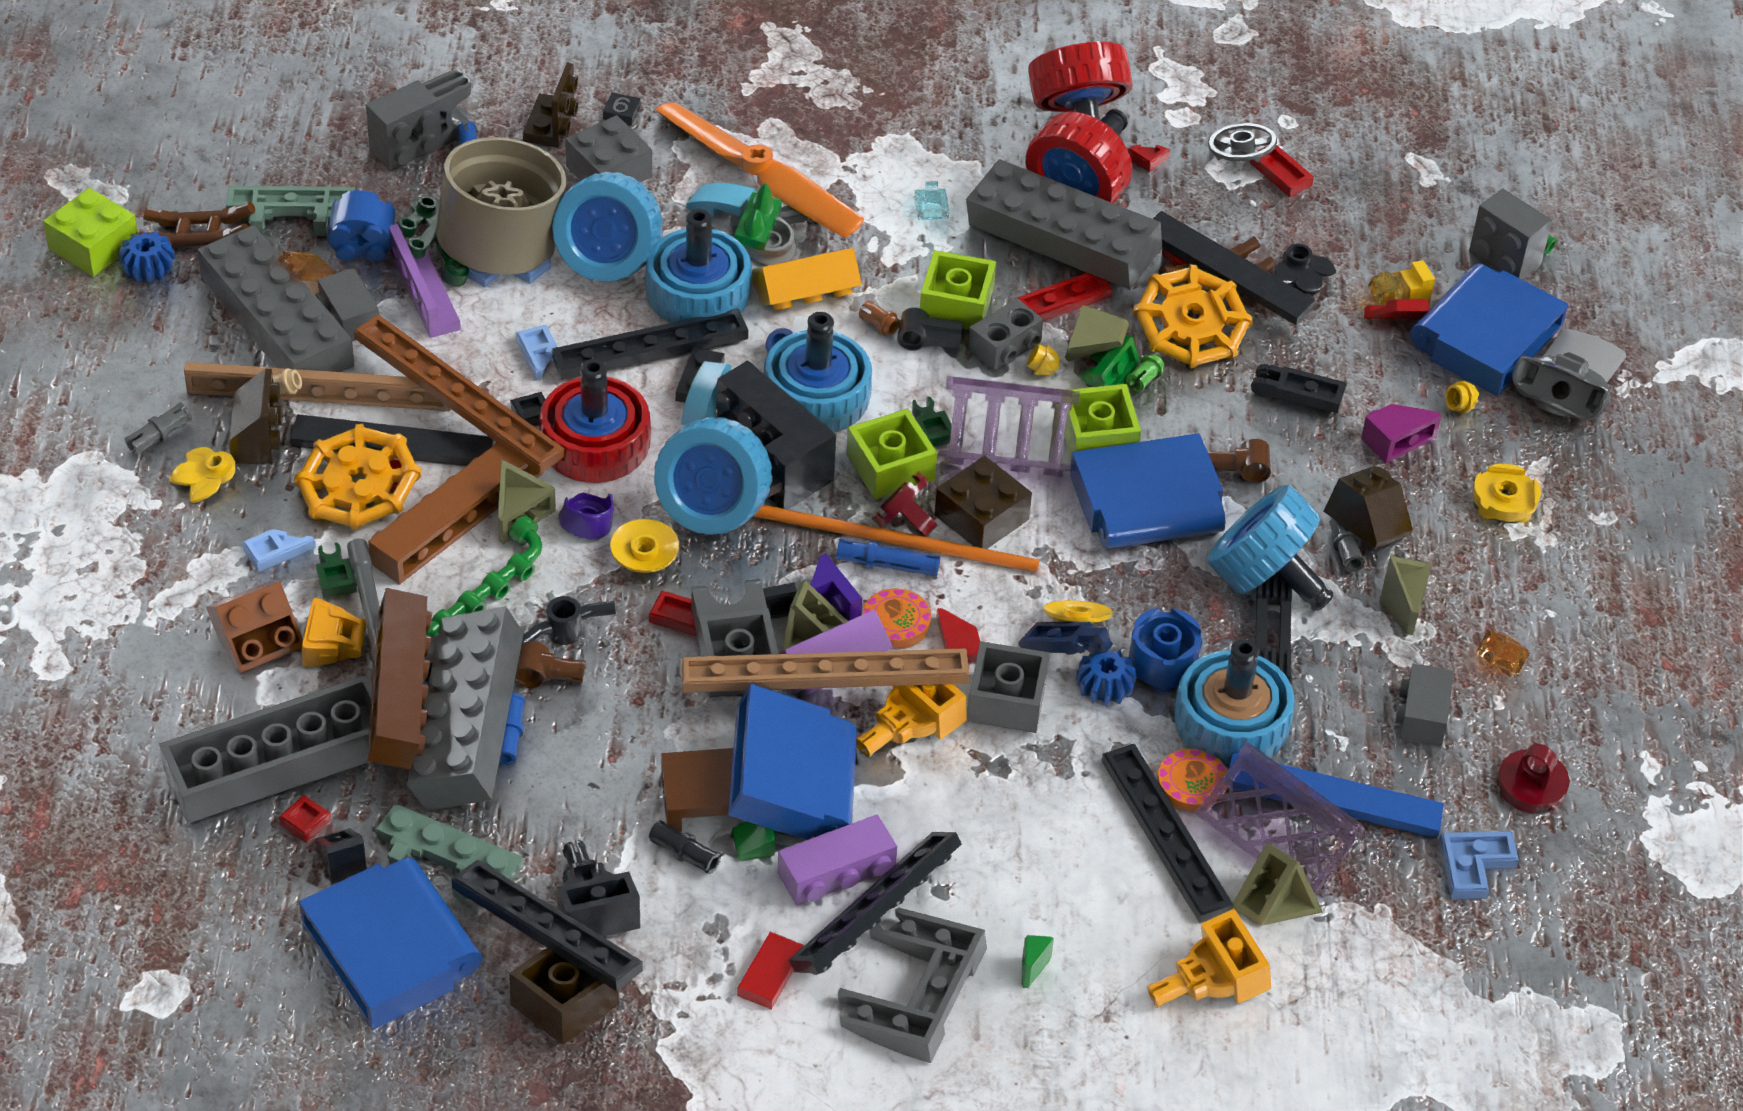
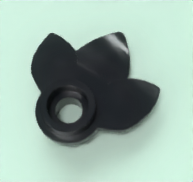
[1274,243,1336,295]

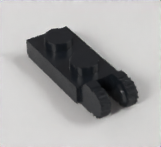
[1250,364,1347,413]

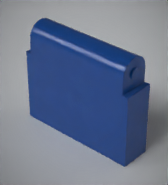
[1410,264,1568,396]
[1069,433,1226,550]
[728,684,857,840]
[299,858,483,1030]

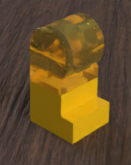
[1368,260,1435,305]

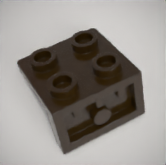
[523,62,579,148]

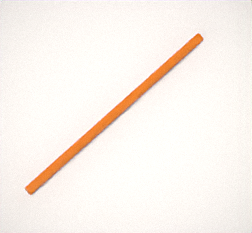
[753,505,1040,573]

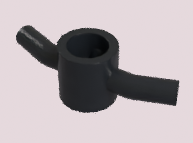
[522,596,616,645]

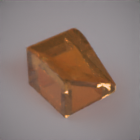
[1477,629,1530,674]

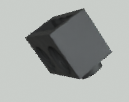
[968,298,1044,371]

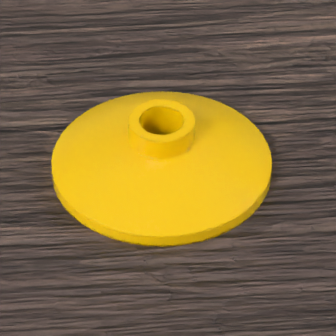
[610,519,679,573]
[1043,600,1113,624]

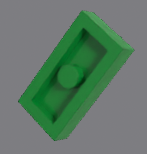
[734,183,782,251]
[1080,335,1140,387]

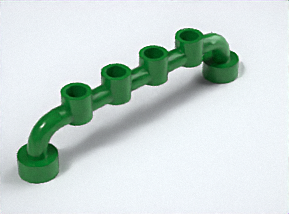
[426,515,543,637]

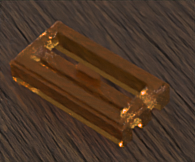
[278,251,337,282]

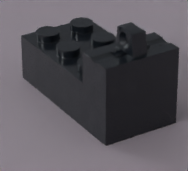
[717,360,836,510]

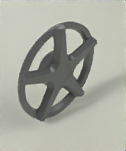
[1208,123,1277,162]

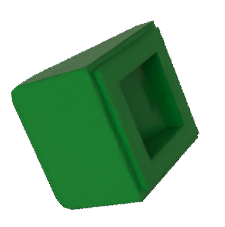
[732,821,775,861]
[1021,935,1054,988]

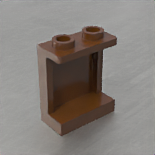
[661,748,733,832]

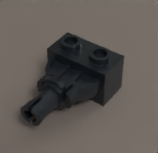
[557,840,640,937]

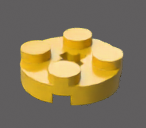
[1472,464,1541,523]

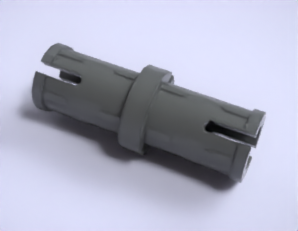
[125,402,192,456]

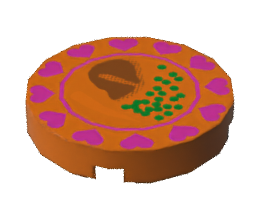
[862,588,931,649]
[1157,749,1228,812]

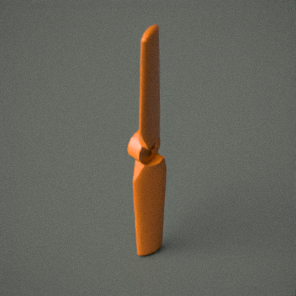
[655,102,864,237]

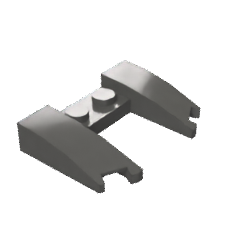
[838,907,987,1063]

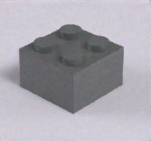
[565,115,652,183]
[1469,188,1552,280]
[966,641,1050,733]

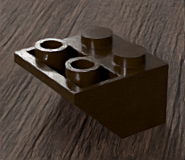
[229,369,283,464]

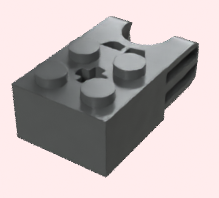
[366,70,473,171]
[691,579,778,698]

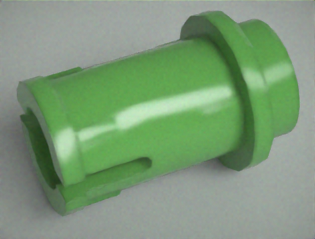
[1126,354,1164,392]

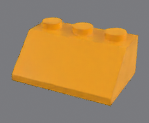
[752,248,862,311]

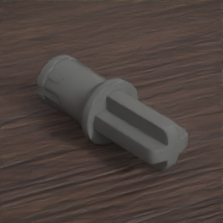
[1329,519,1365,572]

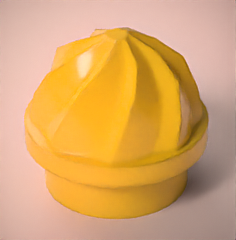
[1026,344,1059,376]
[1445,381,1479,414]

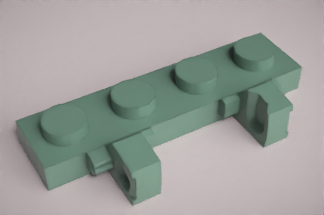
[226,186,355,236]
[376,803,524,901]

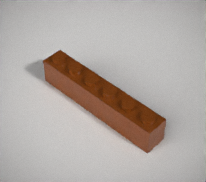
[368,442,544,585]

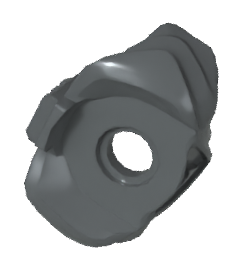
[1512,352,1610,420]

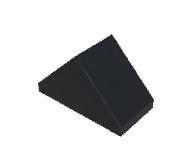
[314,828,367,885]

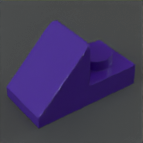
[810,553,863,621]

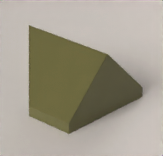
[1065,305,1129,361]
[498,459,556,545]
[1380,555,1432,635]
[782,580,848,651]
[1233,843,1323,926]

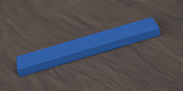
[1225,753,1444,838]

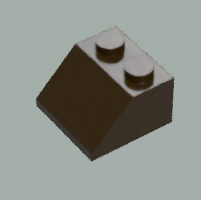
[1323,466,1413,549]

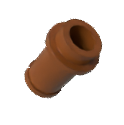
[858,300,900,336]

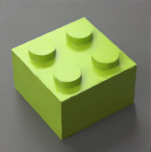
[43,187,138,277]
[920,250,996,330]
[1059,384,1142,457]
[846,408,937,500]

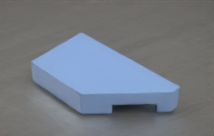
[516,324,557,380]
[242,529,316,572]

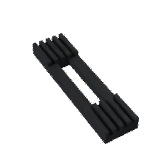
[1255,573,1292,683]

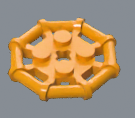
[1133,264,1252,369]
[294,424,421,530]

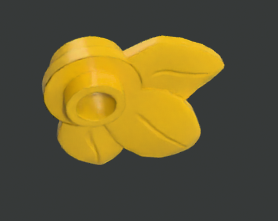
[169,447,235,503]

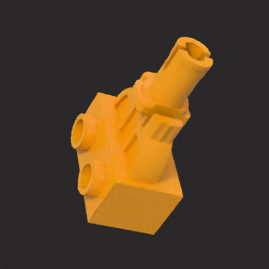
[856,684,967,758]
[1147,909,1271,1008]

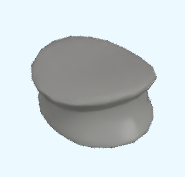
[744,217,796,266]

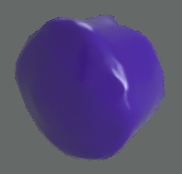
[558,492,614,540]

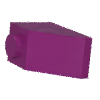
[1361,404,1442,463]

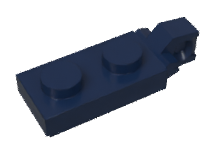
[1018,622,1113,655]

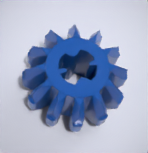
[119,230,175,283]
[1076,649,1137,707]

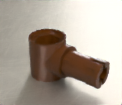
[1207,439,1271,483]
[515,641,586,688]

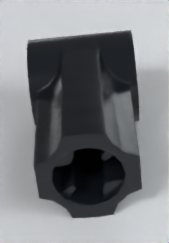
[897,308,963,351]

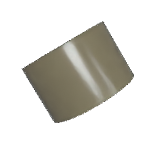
[436,137,566,275]

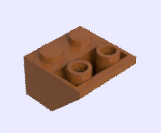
[206,581,303,673]

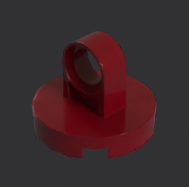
[871,471,938,537]
[1496,743,1570,814]

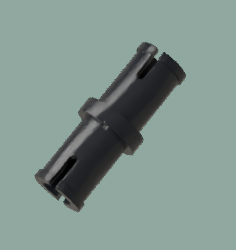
[648,820,721,874]

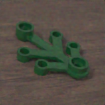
[398,196,469,286]

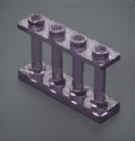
[938,376,1080,477]

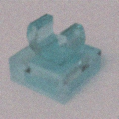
[914,181,949,220]

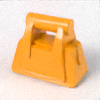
[302,598,367,668]

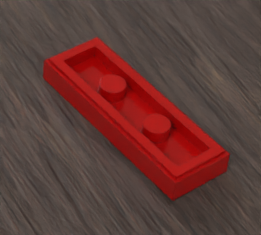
[1015,273,1113,322]

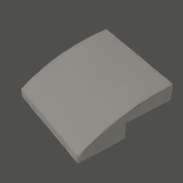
[1543,328,1626,390]

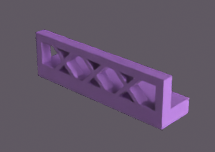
[390,224,461,338]

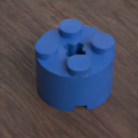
[327,190,396,262]
[1129,608,1202,692]

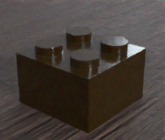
[934,455,1032,549]
[509,948,619,1045]

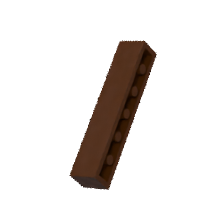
[367,588,432,770]

